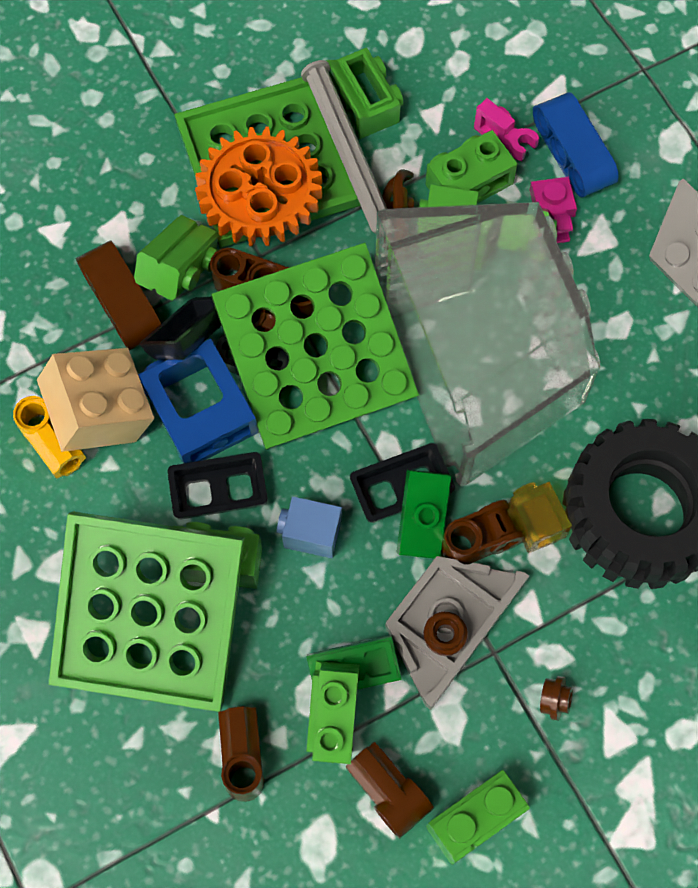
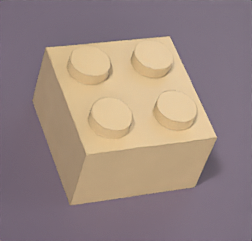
[37,348,154,452]

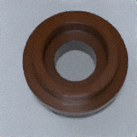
[423,612,468,656]
[540,676,573,721]

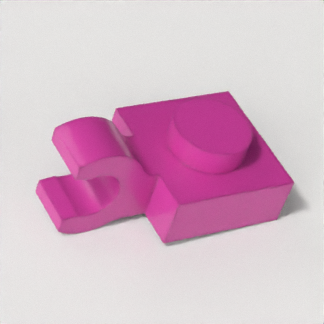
[474,98,539,161]
[529,176,577,244]

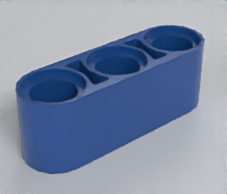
[533,92,619,197]

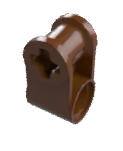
[441,500,525,565]

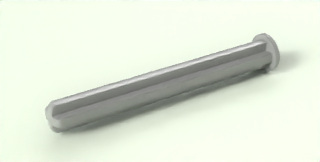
[301,60,393,234]

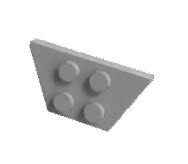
[649,179,698,307]
[385,556,529,710]

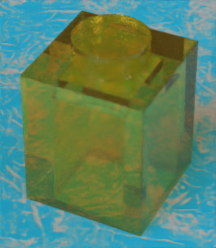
[507,481,572,554]

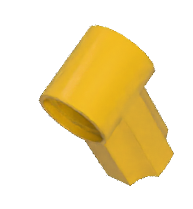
[13,396,86,479]

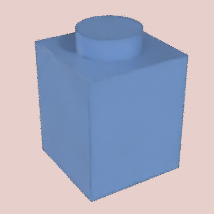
[277,496,342,559]

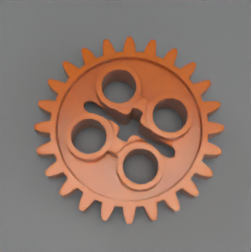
[195,127,322,246]

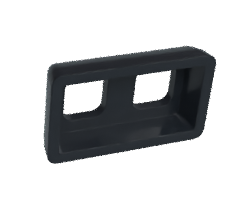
[139,297,221,360]
[350,443,455,523]
[167,452,268,519]

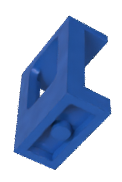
[138,339,258,463]

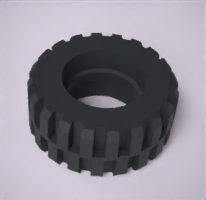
[562,419,698,589]

